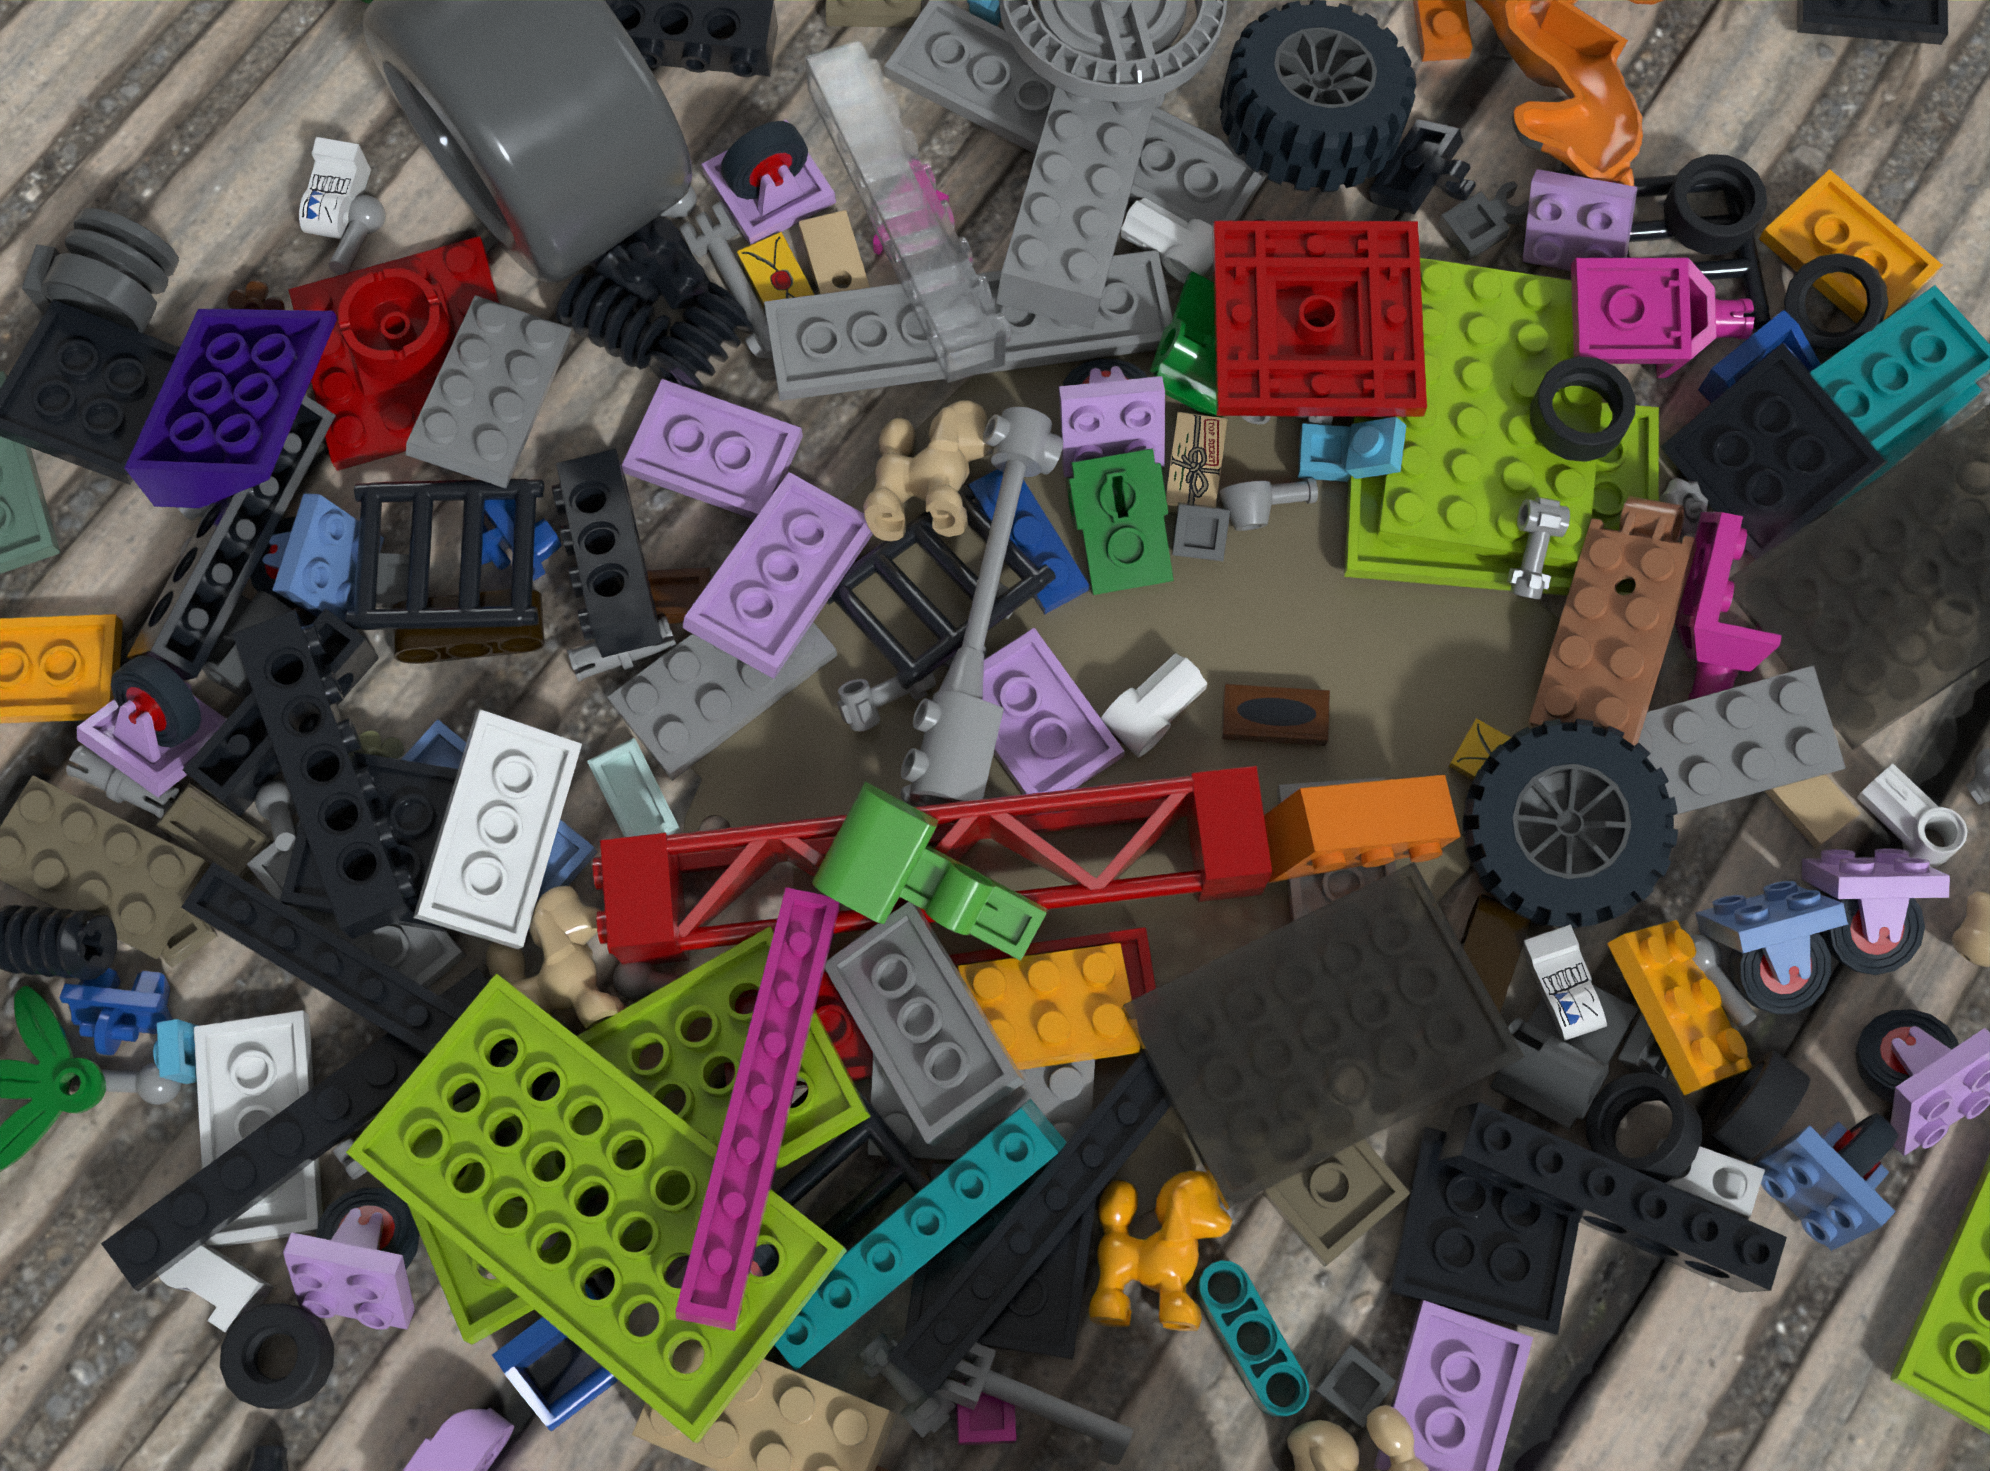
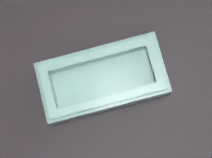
[587,738,681,837]

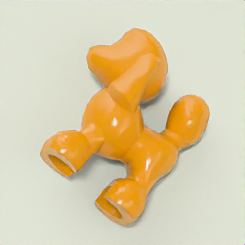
[1088,1170,1233,1331]

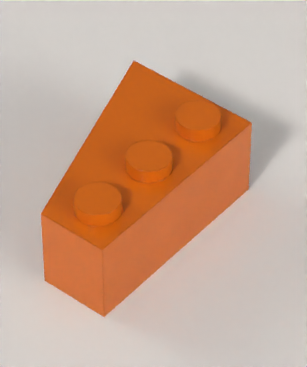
[1264,775,1461,883]

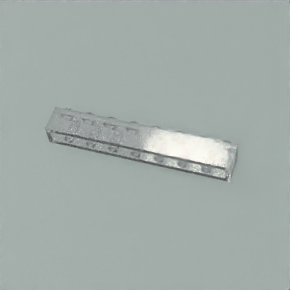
[805,41,1011,383]

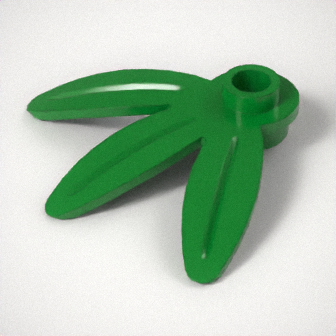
[0,986,106,1172]

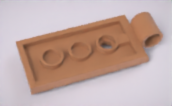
[1529,496,1697,746]

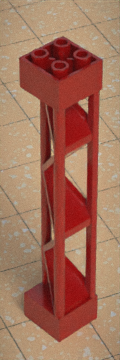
[592,766,1272,965]

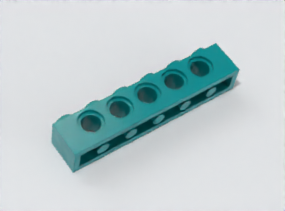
[775,1098,1067,1371]

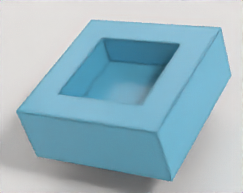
[1345,417,1406,479]
[1298,423,1351,482]
[153,1019,198,1084]

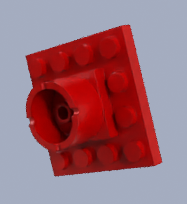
[1212,221,1427,417]
[288,236,501,471]

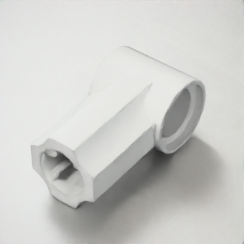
[1121,197,1213,284]
[1101,653,1207,758]
[1857,764,1968,868]

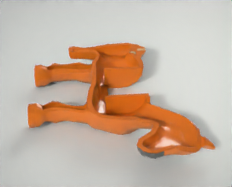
[1474,0,1663,186]

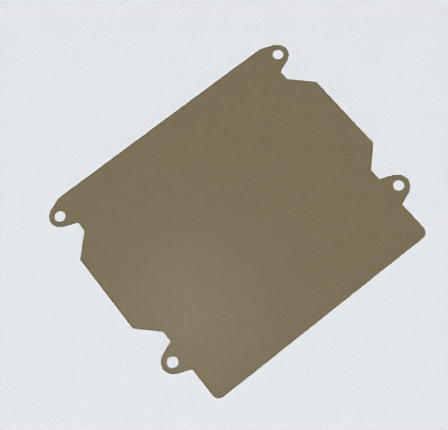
[683,252,1560,1229]

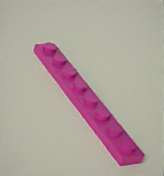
[675,887,840,1331]

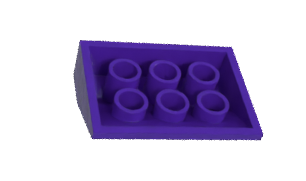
[124,309,337,509]

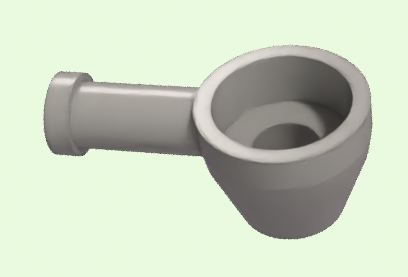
[1220,477,1318,531]

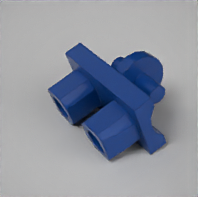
[482,500,562,581]
[59,968,173,1055]

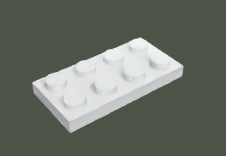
[413,709,582,949]
[194,1010,323,1248]

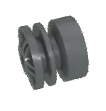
[42,208,179,334]

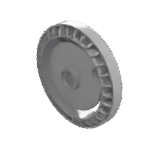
[999,0,1227,102]

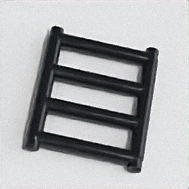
[1627,175,1771,329]
[345,478,545,630]
[826,484,1056,690]
[775,1086,933,1241]

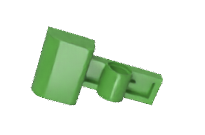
[812,782,1047,961]

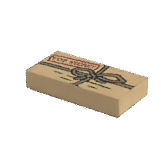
[1166,412,1228,513]

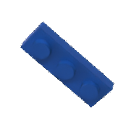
[968,469,1089,615]

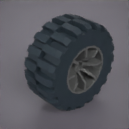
[1219,0,1417,192]
[1462,719,1678,928]

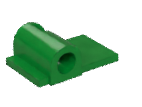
[1150,271,1224,418]
[1066,448,1174,595]

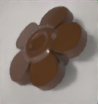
[227,280,285,310]

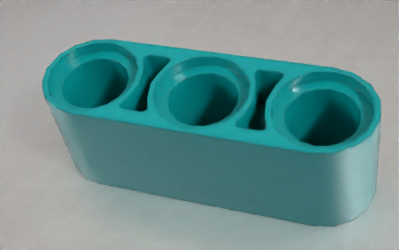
[1195,1260,1309,1418]

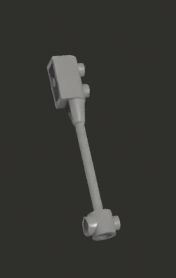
[901,407,1063,806]

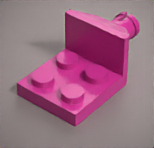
[1571,258,1754,378]
[1674,512,1782,700]

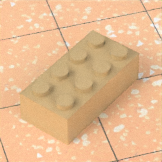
[632,1340,897,1471]

